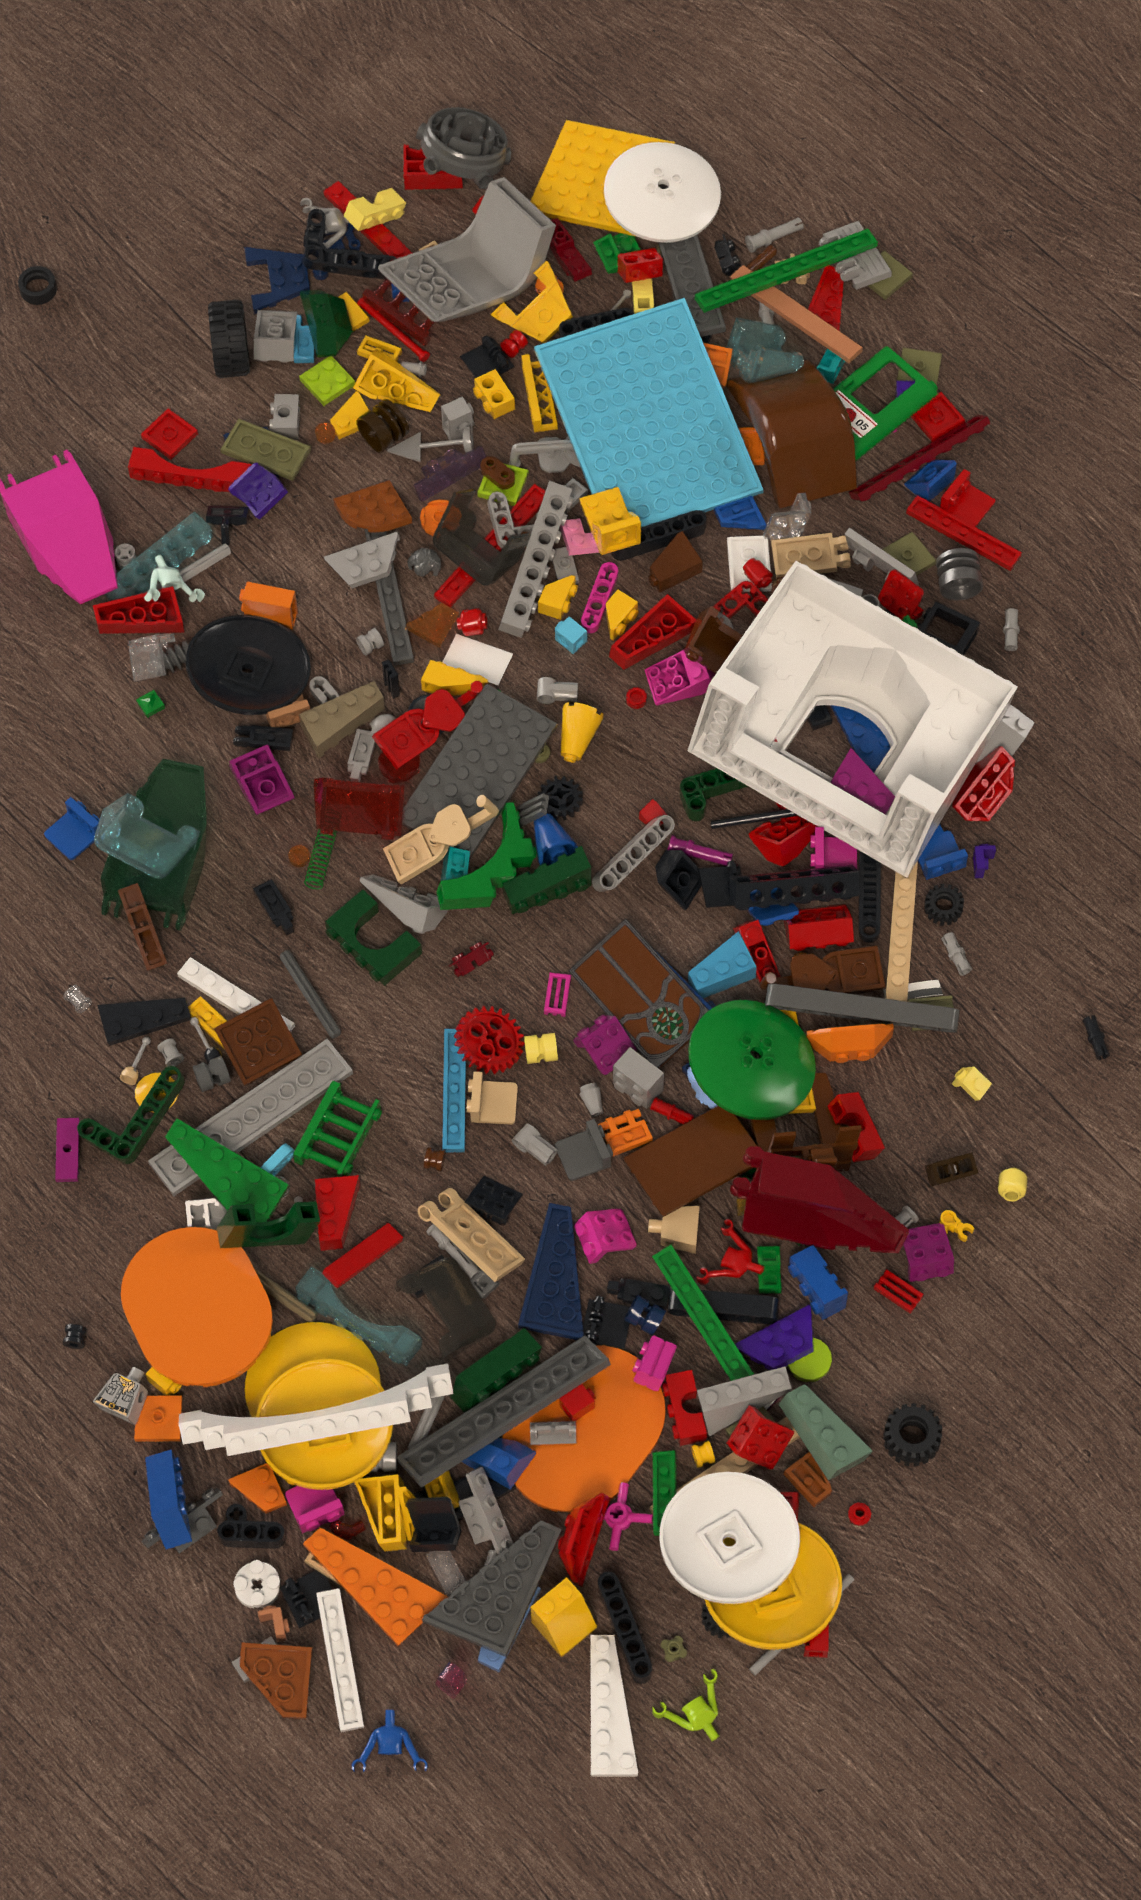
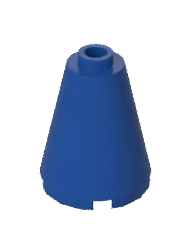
[534,813,578,865]

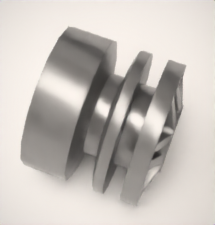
[936,548,983,601]

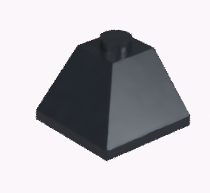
[655,850,702,910]

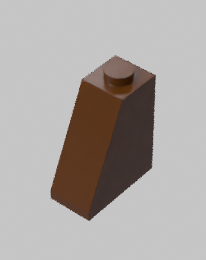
[648,531,703,593]

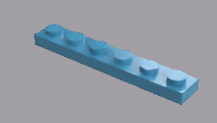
[442,1029,466,1152]

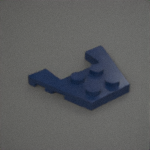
[244,247,310,314]

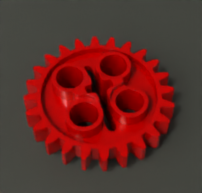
[454,1006,525,1075]

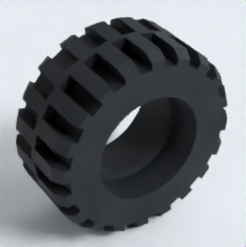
[208,299,250,378]

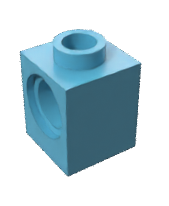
[555,617,587,654]

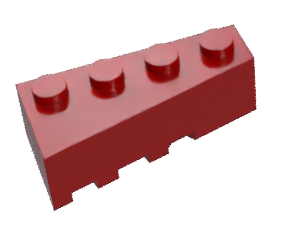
[93,586,184,634]
[609,594,696,670]

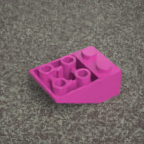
[645,650,716,705]

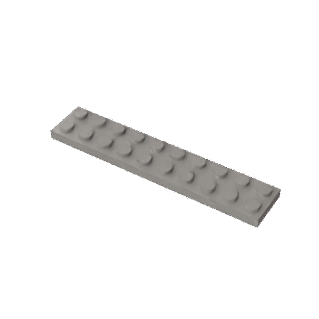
[148,1039,353,1196]

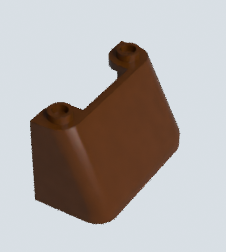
[684,606,743,674]

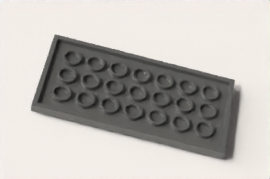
[396,684,558,861]

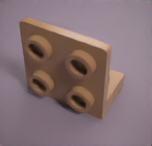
[265,694,310,728]

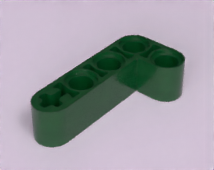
[680,768,748,821]

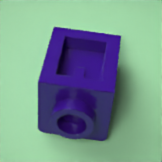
[972,844,996,878]

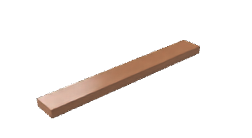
[730,265,862,363]

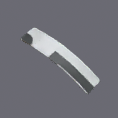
[883,980,943,1000]

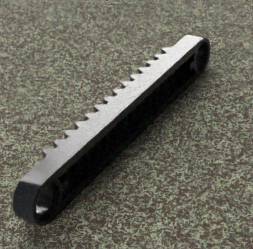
[858,851,881,943]

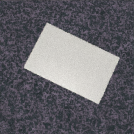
[443,634,513,685]

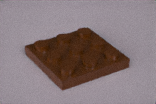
[214,998,302,1086]

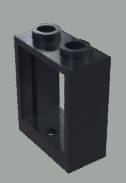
[917,602,980,656]

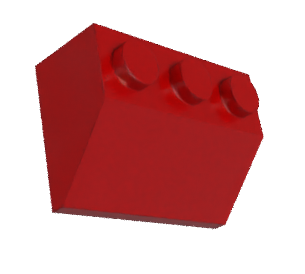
[784,904,854,951]

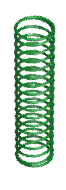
[304,810,341,889]

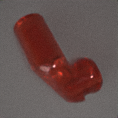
[330,1520,366,1540]

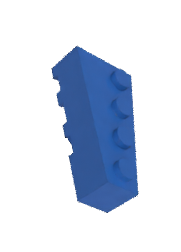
[145,1449,192,1549]

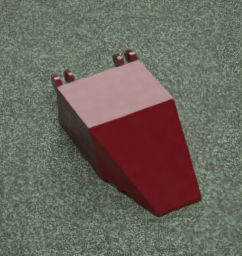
[730,1146,909,1254]

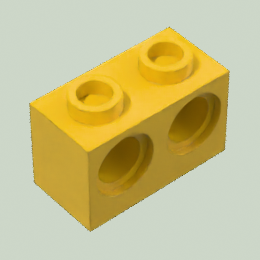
[473,369,515,419]

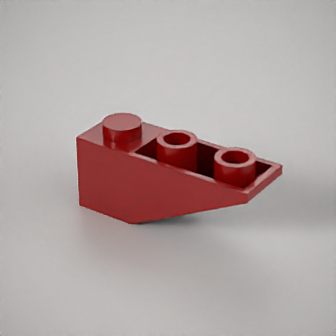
[733,920,781,983]

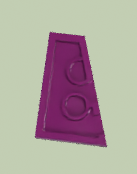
[830,748,895,815]

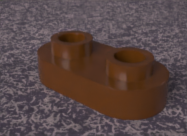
[480,456,515,489]

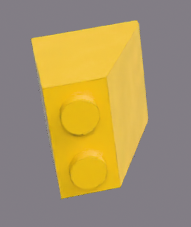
[531,1577,597,1657]

